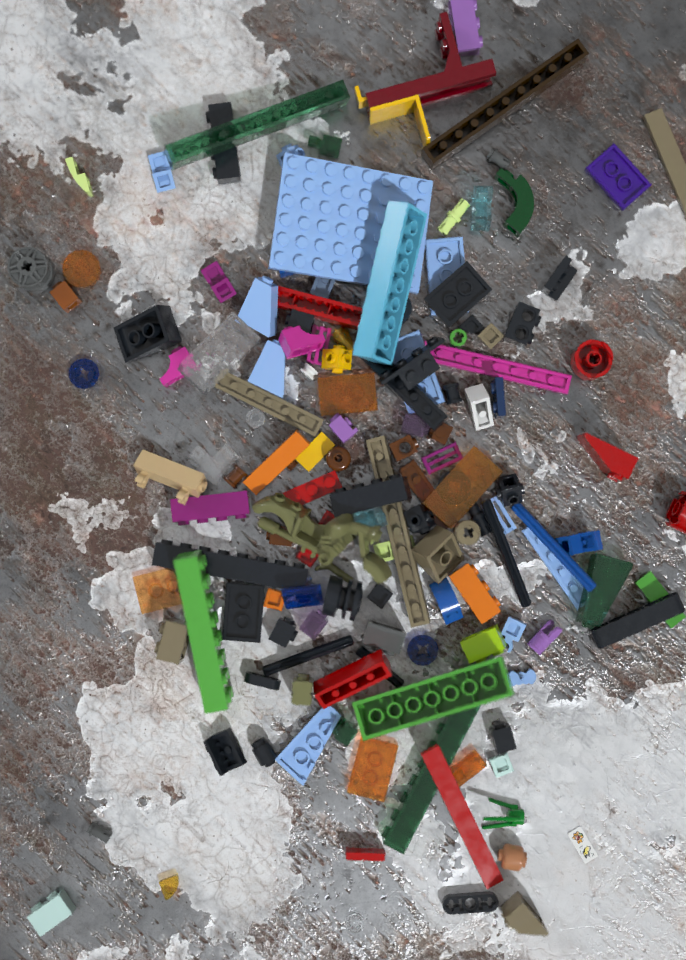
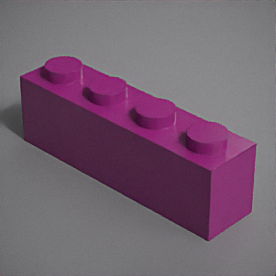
[170,491,251,526]

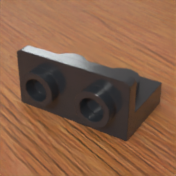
[541,256,578,301]

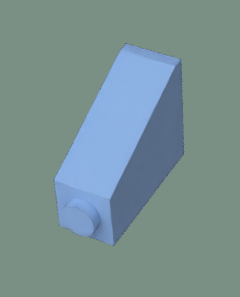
[236,276,278,338]
[248,339,286,399]

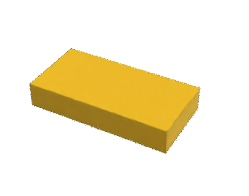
[295,432,335,472]

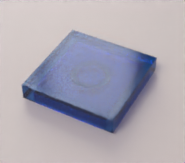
[282,584,324,609]

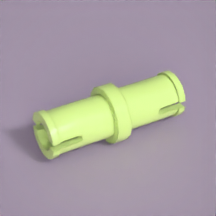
[437,198,470,236]

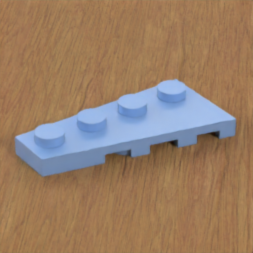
[275,705,341,786]

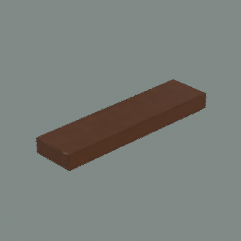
[398,459,457,529]

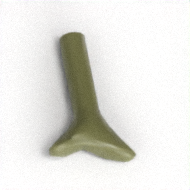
[315,562,354,583]

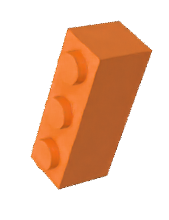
[448,563,501,624]

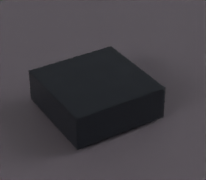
[366,583,393,609]

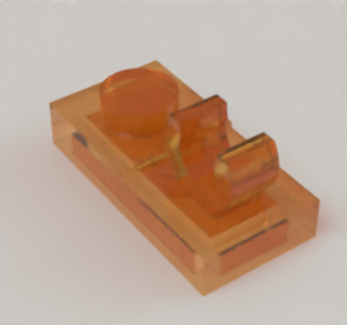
[450,749,487,787]

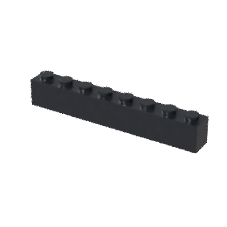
[152,539,309,592]

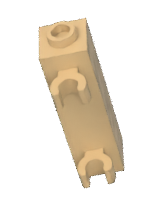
[134,450,207,505]

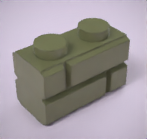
[291,673,313,706]

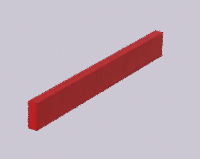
[420,744,504,889]

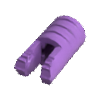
[527,620,563,656]

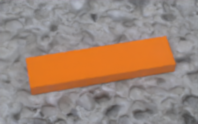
[243,430,310,495]

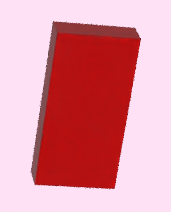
[346,847,385,861]

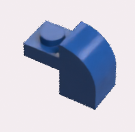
[555,530,603,555]
[429,577,464,625]

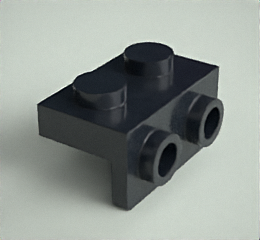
[204,727,247,776]

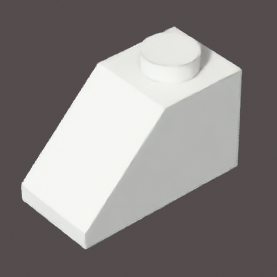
[464,383,494,431]

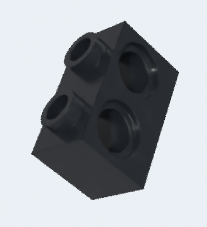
[503,301,542,348]

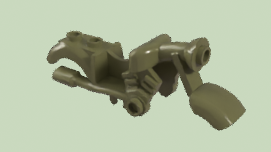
[252,493,392,583]

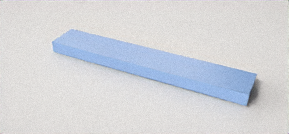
[521,520,604,625]

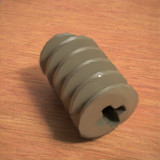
[453,520,480,545]

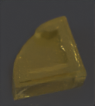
[159,874,179,900]

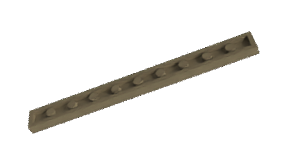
[366,435,431,628]

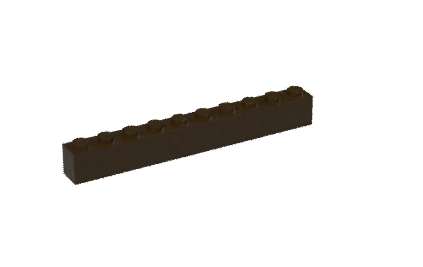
[421,39,589,170]

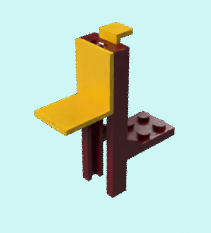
[354,12,497,147]

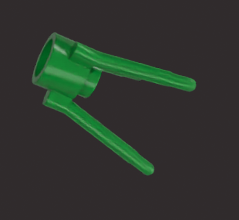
[482,798,525,829]

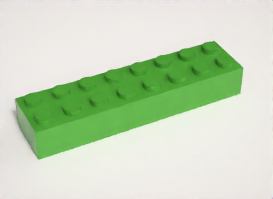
[174,550,234,714]
[352,656,516,741]

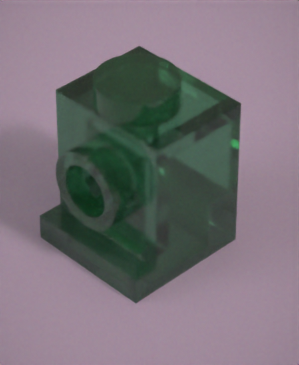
[332,716,358,747]

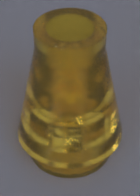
[331,326,354,352]

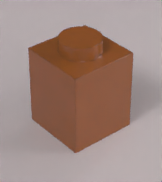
[50,280,82,313]

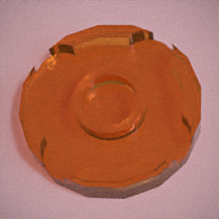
[62,250,101,289]

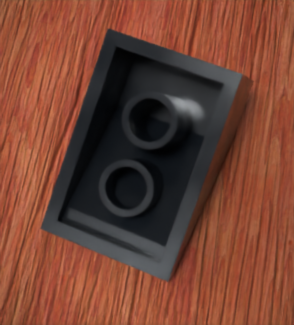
[113,305,182,363]

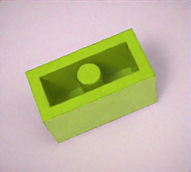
[460,624,507,664]

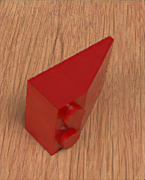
[577,432,639,482]

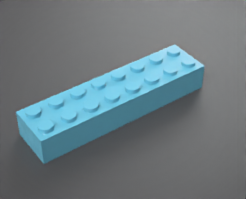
[352,201,427,366]

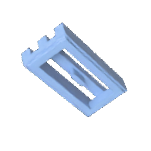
[480,496,517,535]

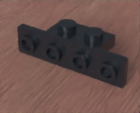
[376,336,445,390]

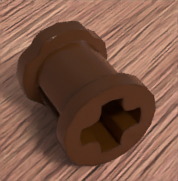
[223,464,248,489]

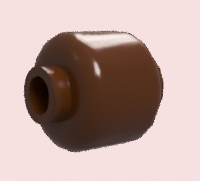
[326,446,351,472]

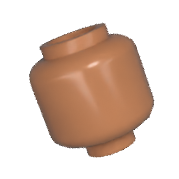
[497,843,527,871]

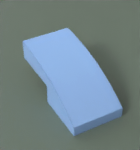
[148,151,176,193]

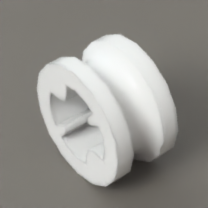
[299,362,318,381]

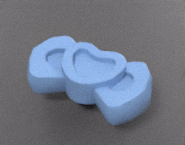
[509,668,536,686]

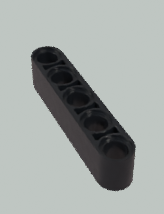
[590,592,686,649]

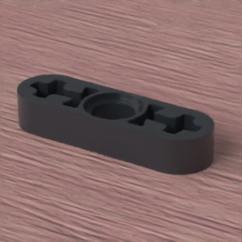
[442,891,499,915]

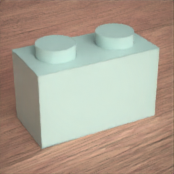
[27,889,76,937]

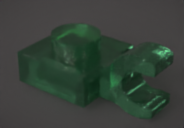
[308,134,342,159]

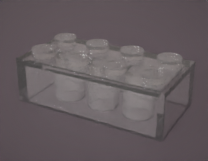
[177,312,261,396]

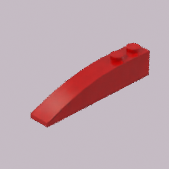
[278,286,362,330]

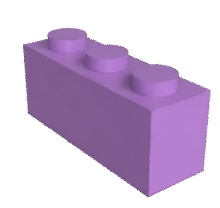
[448,0,483,57]

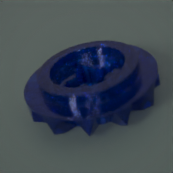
[69,358,100,389]
[407,635,438,666]

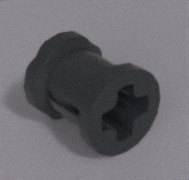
[442,382,463,405]

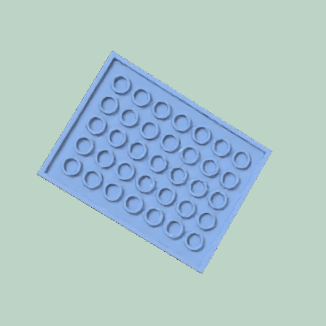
[268,153,433,294]

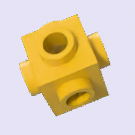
[321,345,352,374]

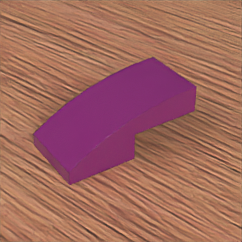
[200,261,237,303]

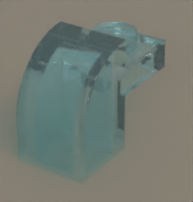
[470,186,493,231]
[354,507,388,537]

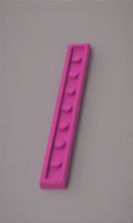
[424,341,572,395]

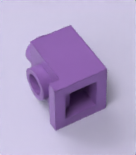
[329,413,358,444]

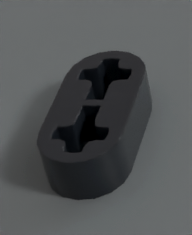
[244,671,281,690]

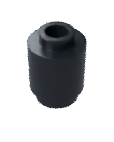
[251,737,277,768]

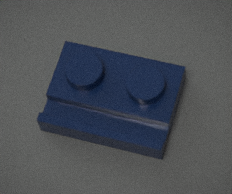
[490,377,506,419]

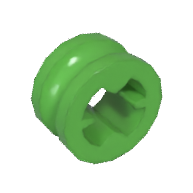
[449,329,467,347]

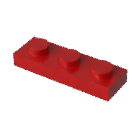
[283,471,343,505]

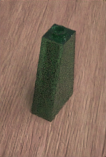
[575,553,634,629]

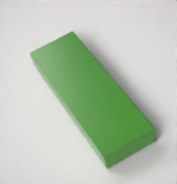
[634,571,686,628]

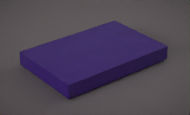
[584,143,652,211]

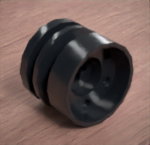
[322,575,363,621]

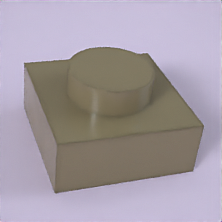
[477,323,504,350]

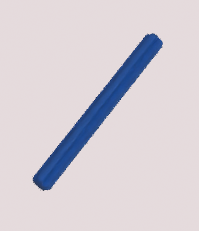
[511,503,597,592]

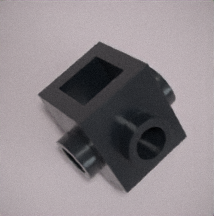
[495,473,525,507]
[403,504,436,535]

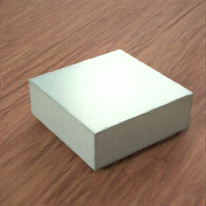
[488,752,514,778]

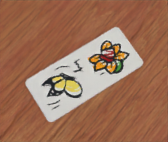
[568,827,598,864]

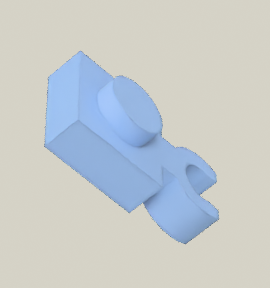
[501,616,527,653]

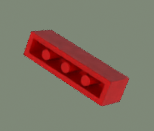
[313,649,392,709]

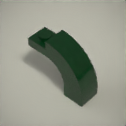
[494,168,534,238]

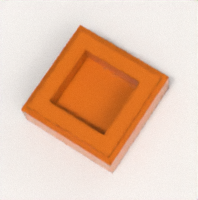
[263,587,287,611]

